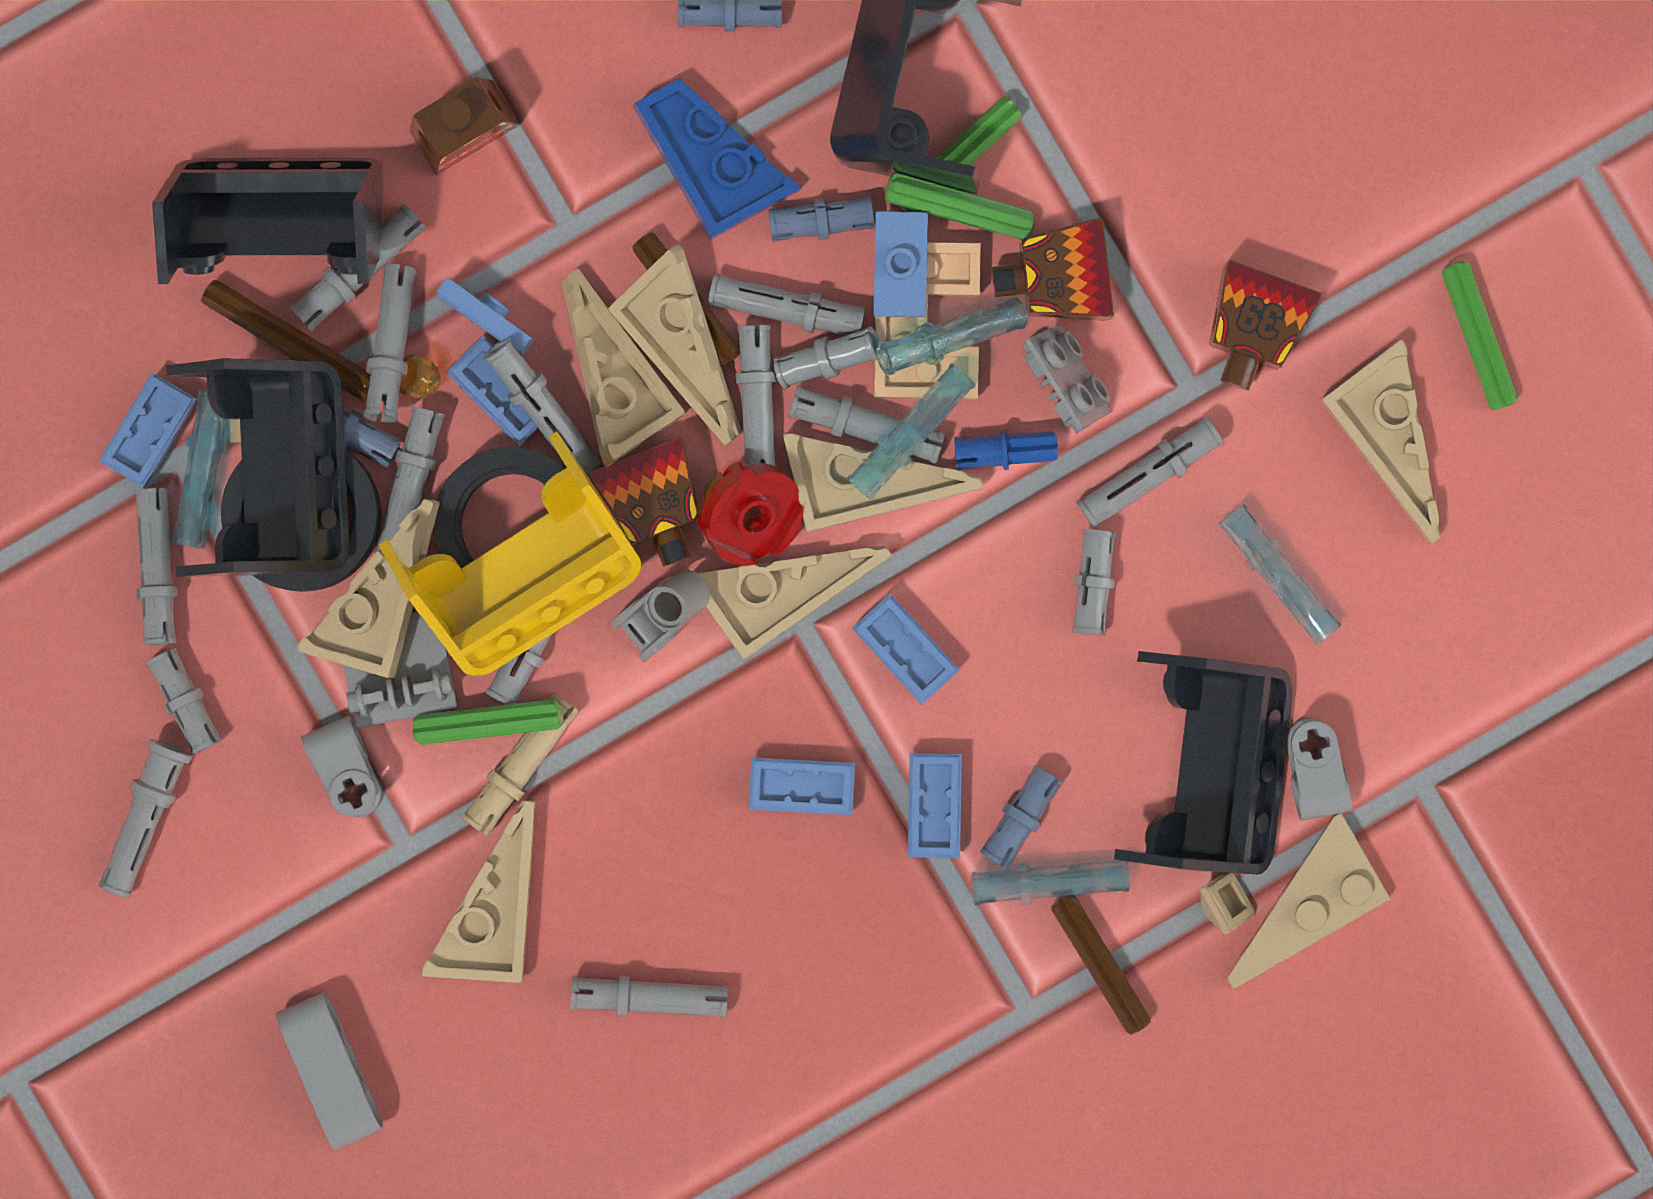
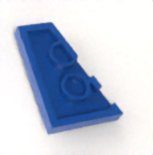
[633,78,801,241]

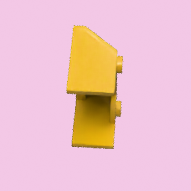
[378,431,641,676]

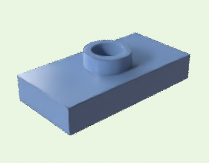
[874,212,928,318]
[437,277,535,356]
[445,335,538,446]
[99,372,198,488]
[852,594,960,705]
[908,753,962,858]
[748,757,855,815]

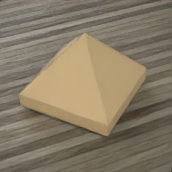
[1200,872,1256,935]

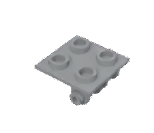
[1023,324,1113,434]
[344,611,458,728]

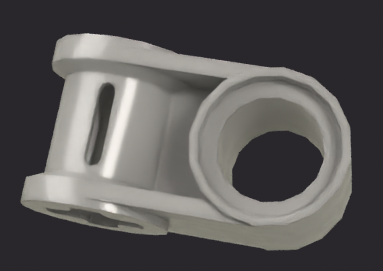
[611,569,709,663]
[301,715,382,818]
[1287,718,1352,821]

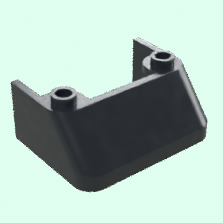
[830,0,1022,195]
[152,158,383,284]
[166,358,349,577]
[1114,651,1293,875]

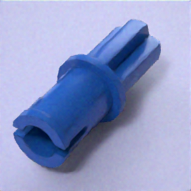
[954,429,1058,470]

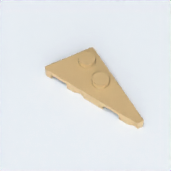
[608,244,742,446]
[562,269,686,467]
[1320,339,1441,544]
[783,433,983,533]
[297,499,440,678]
[698,545,892,660]
[422,800,536,983]
[1227,813,1391,989]

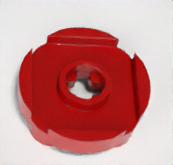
[698,461,803,566]

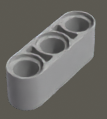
[276,992,384,1151]

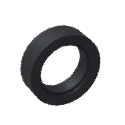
[433,447,565,568]
[221,449,381,592]

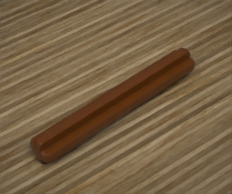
[201,280,371,403]

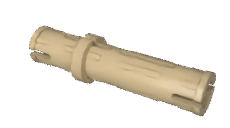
[461,692,580,837]

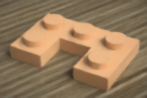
[874,242,981,400]

